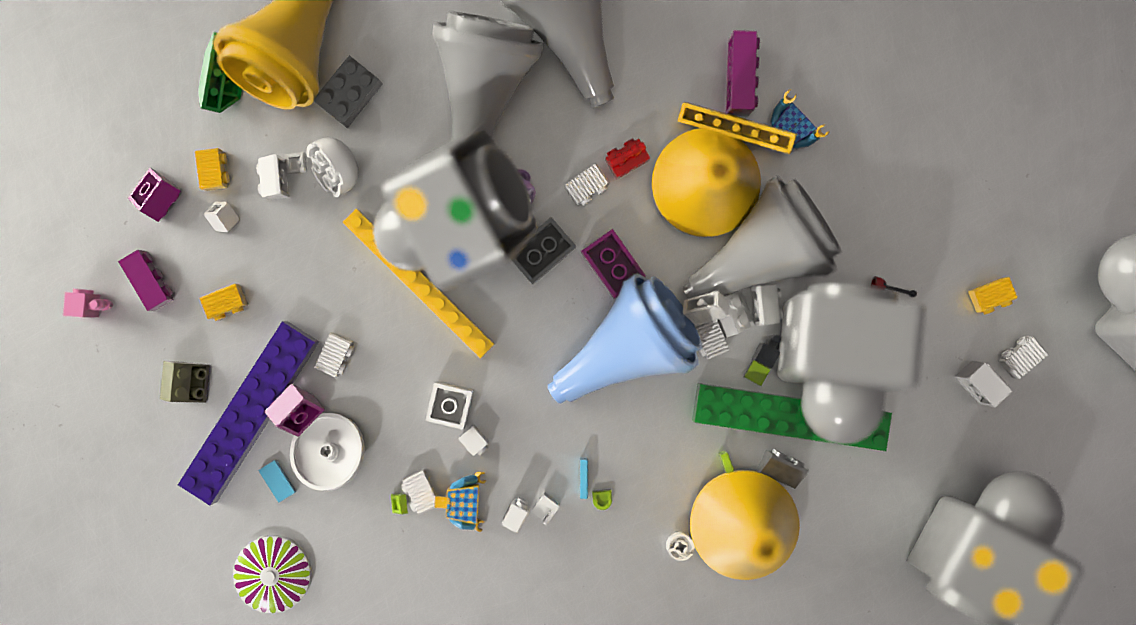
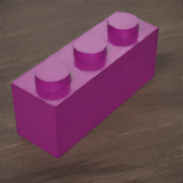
[118,250,174,311]

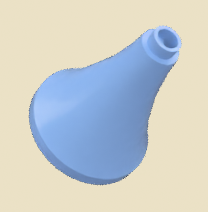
[548,274,702,404]

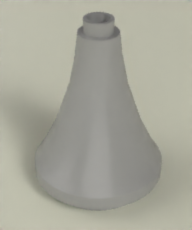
[501,0,614,107]
[432,12,544,141]
[683,176,842,299]

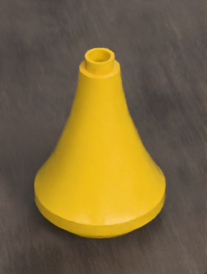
[213,0,333,109]
[652,128,761,237]
[690,470,800,580]

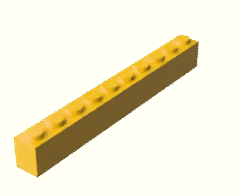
[343,209,495,358]

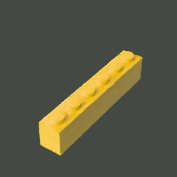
[678,102,797,154]

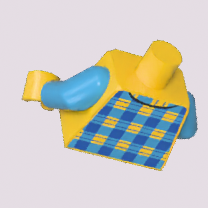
[435,472,486,532]

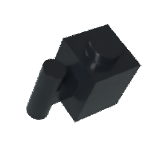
[751,335,781,369]

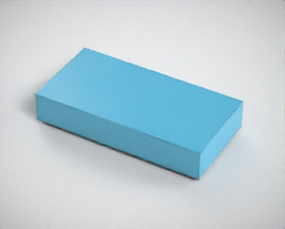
[580,458,588,499]
[258,460,296,503]

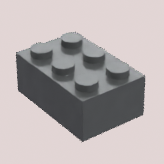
[314,55,383,128]
[512,217,576,285]

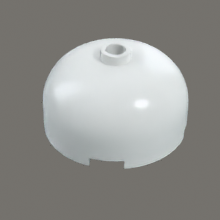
[307,138,358,197]

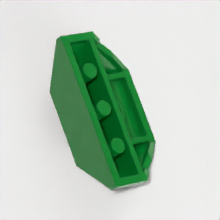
[198,32,242,113]

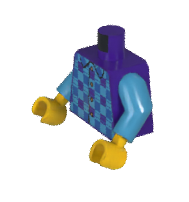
[770,89,830,149]

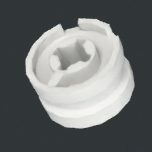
[667,531,695,561]

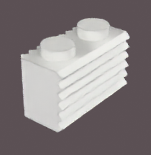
[565,163,609,206]
[683,291,730,326]
[695,320,730,359]
[314,333,355,377]
[999,336,1049,379]
[401,469,438,515]
[502,498,530,533]

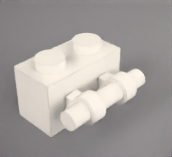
[717,290,755,338]

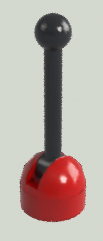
[870,276,917,297]

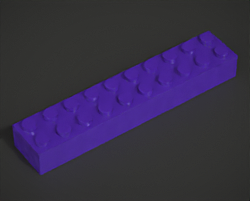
[177,321,319,506]

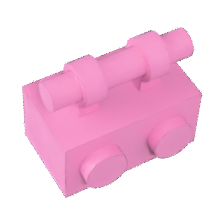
[63,289,113,317]

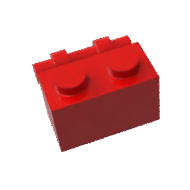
[605,138,650,180]

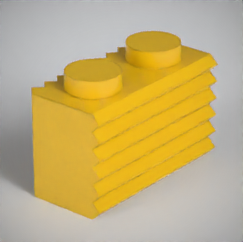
[195,148,230,191]
[968,277,1018,315]
[199,284,248,321]

